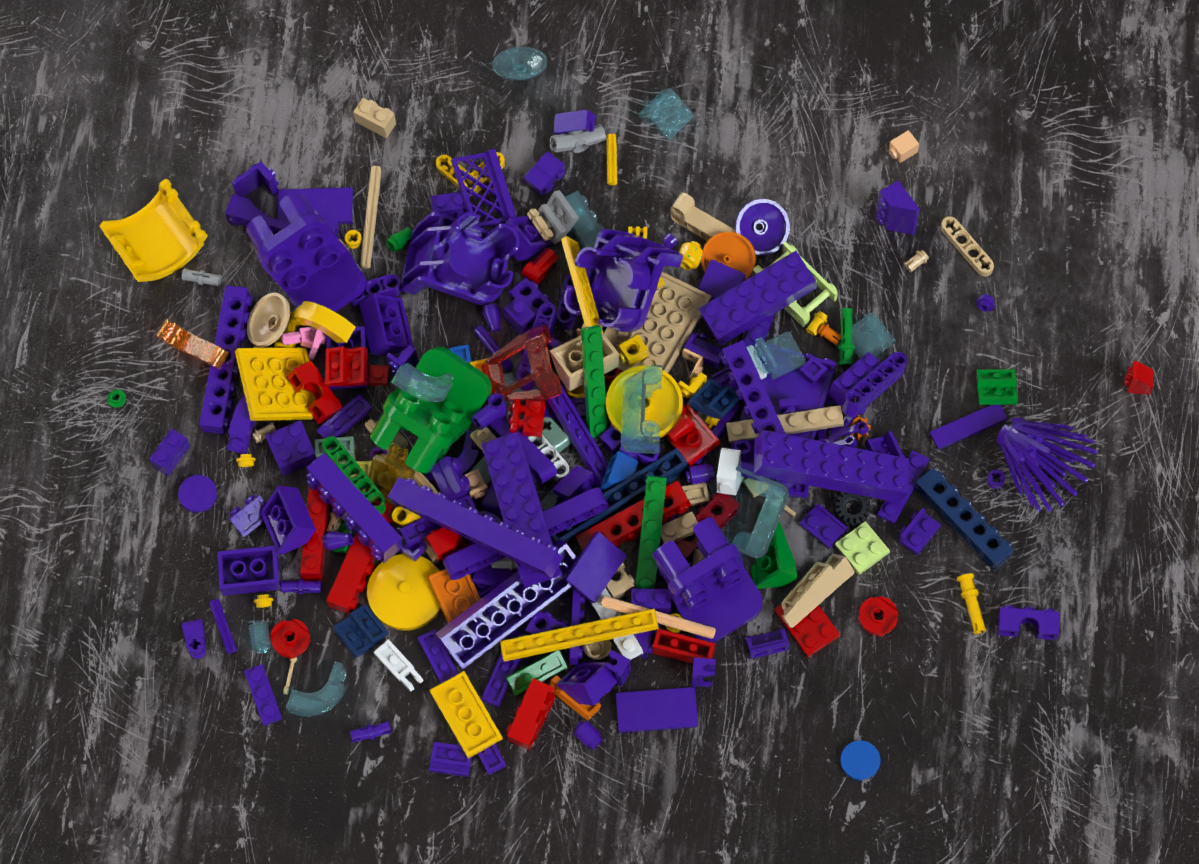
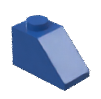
[600,451,638,491]

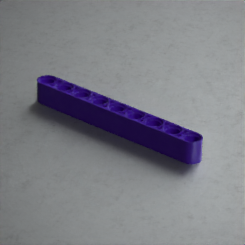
[443,488,609,580]

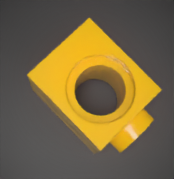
[619,334,648,367]

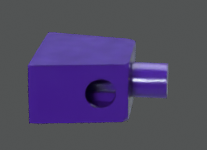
[502,297,536,341]

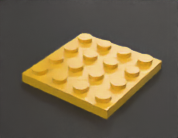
[235,348,315,421]

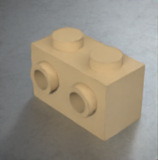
[353,98,396,138]

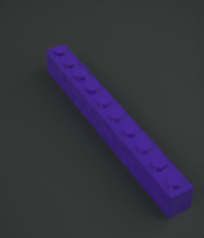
[388,477,563,578]

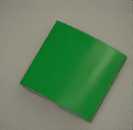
[977,369,1018,405]

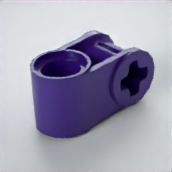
[182,619,206,659]

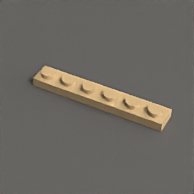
[726,405,844,444]

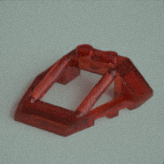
[481,324,562,401]

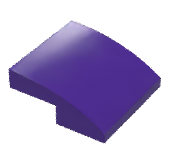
[699,259,746,302]

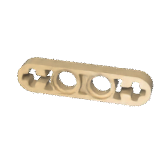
[941,217,994,277]

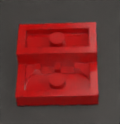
[325,346,367,386]

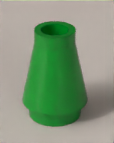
[386,227,413,252]

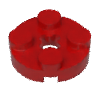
[859,596,898,637]
[271,619,311,659]

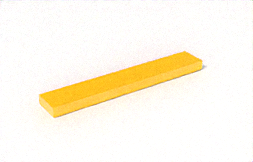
[561,236,603,334]

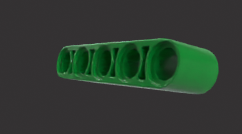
[322,437,386,515]

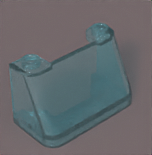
[621,365,662,453]

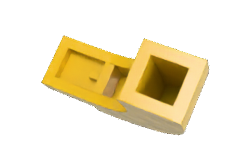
[290,301,356,343]

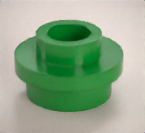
[107,389,126,408]

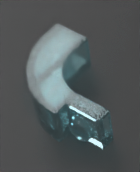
[391,363,454,402]
[286,661,346,717]

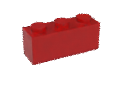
[653,629,715,664]

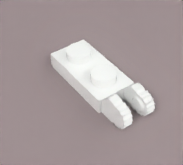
[374,639,424,691]

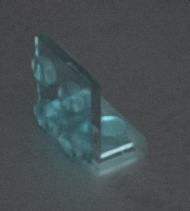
[638,88,694,140]

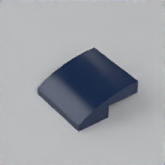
[688,378,740,419]
[332,604,389,659]

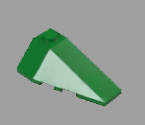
[751,505,797,589]

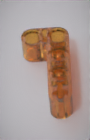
[156,319,229,370]

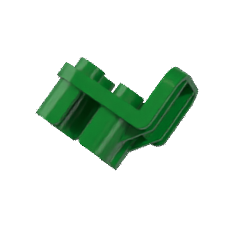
[370,346,492,473]

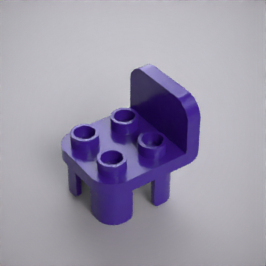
[246,193,366,312]
[400,212,519,305]
[564,229,684,332]
[652,517,763,643]

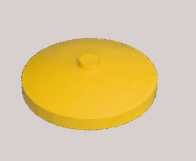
[606,366,683,441]
[367,554,441,630]

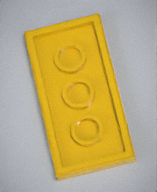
[430,671,503,758]

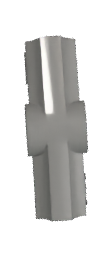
[550,124,606,153]

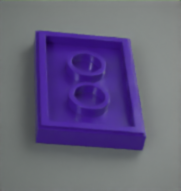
[564,532,627,603]

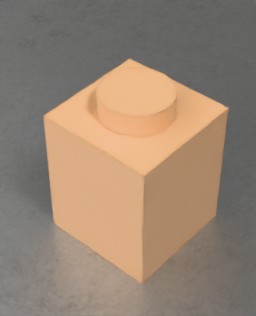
[889,130,919,163]

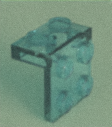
[753,332,805,380]

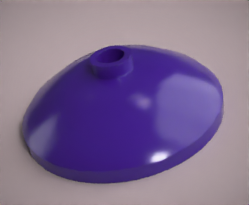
[735,199,790,255]

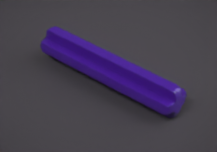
[474,325,513,372]
[209,599,237,654]

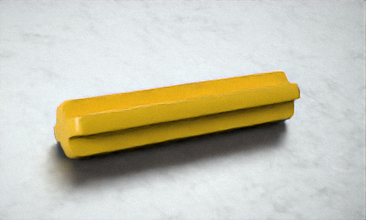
[606,133,617,185]

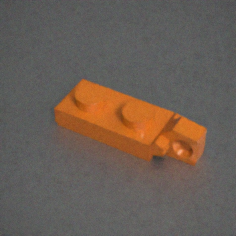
[549,676,601,721]

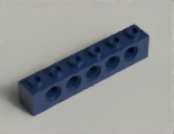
[914,468,1014,571]

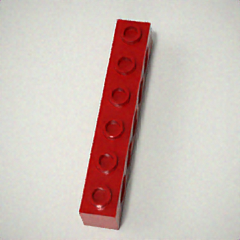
[575,481,692,551]

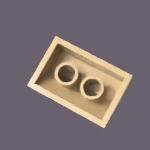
[550,333,619,391]

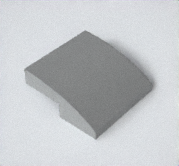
[538,190,579,245]

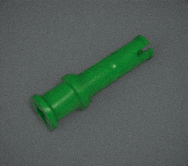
[838,308,855,367]

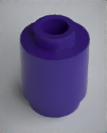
[685,463,714,485]
[574,721,603,750]

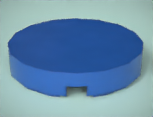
[840,740,881,781]

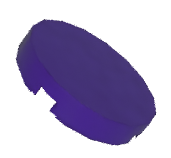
[178,475,217,513]

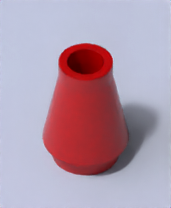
[667,414,696,441]

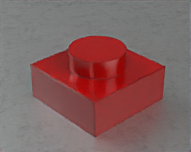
[368,365,389,386]

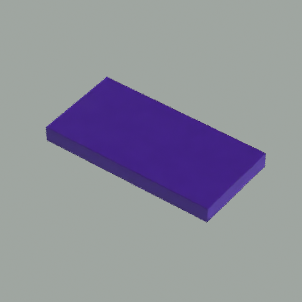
[278,188,353,224]
[616,687,698,733]

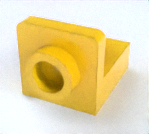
[678,372,707,399]

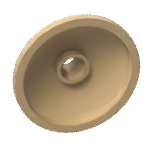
[247,293,290,347]

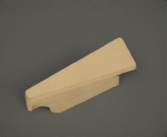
[782,553,855,628]

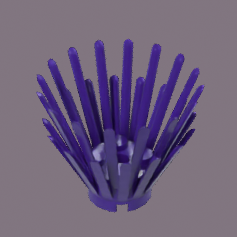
[997,417,1098,512]

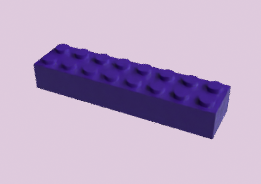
[754,430,909,503]
[481,432,562,587]
[435,539,577,669]

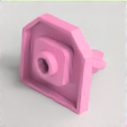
[281,327,327,361]

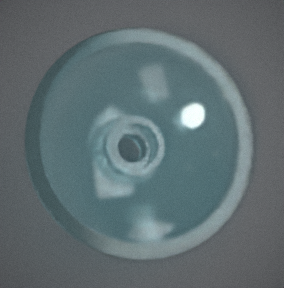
[492,47,547,81]

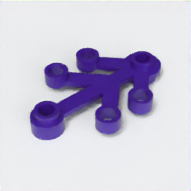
[817,408,869,448]

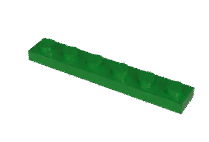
[581,325,608,438]
[635,475,667,589]

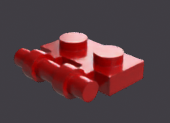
[508,398,545,437]

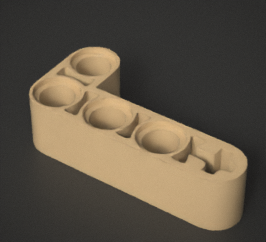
[671,193,735,241]

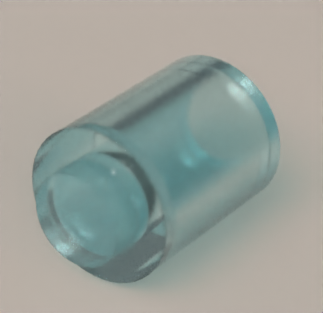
[248,622,272,653]

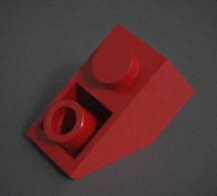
[1124,361,1154,395]
[426,527,461,562]

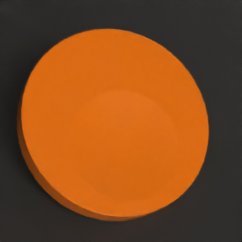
[701,232,756,282]

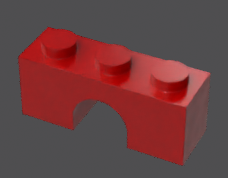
[287,361,343,424]

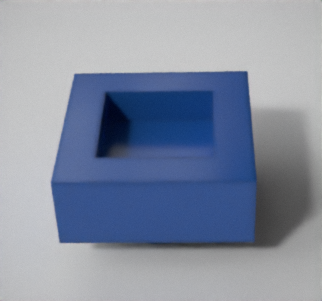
[450,345,471,363]

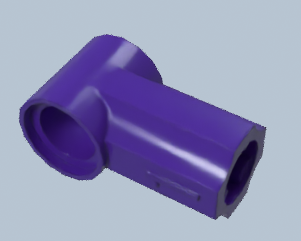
[471,393,507,430]

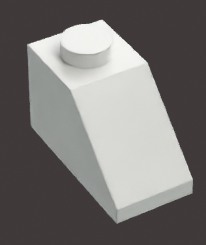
[717,448,741,495]

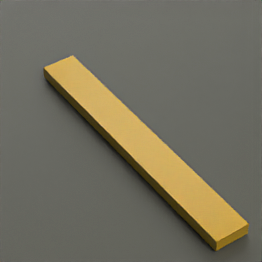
[500,608,659,662]

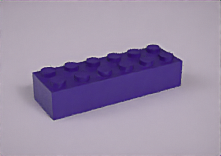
[699,251,817,346]
[306,453,402,563]

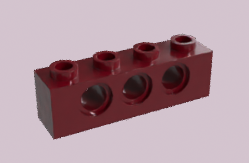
[675,492,740,562]

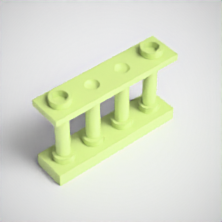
[752,242,838,328]

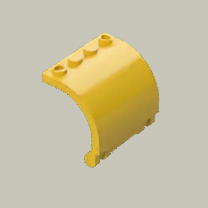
[100,179,208,282]

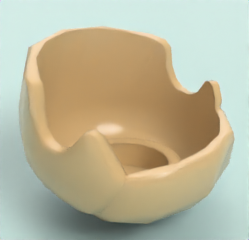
[582,639,612,660]

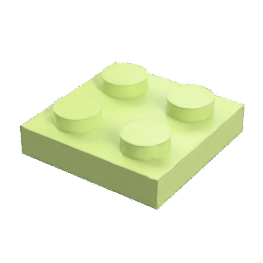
[835,521,890,575]

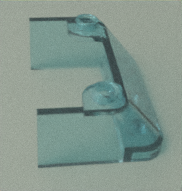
[729,466,789,558]

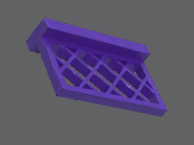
[451,149,517,227]

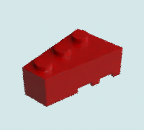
[506,678,556,751]

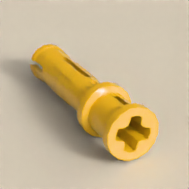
[957,573,986,634]

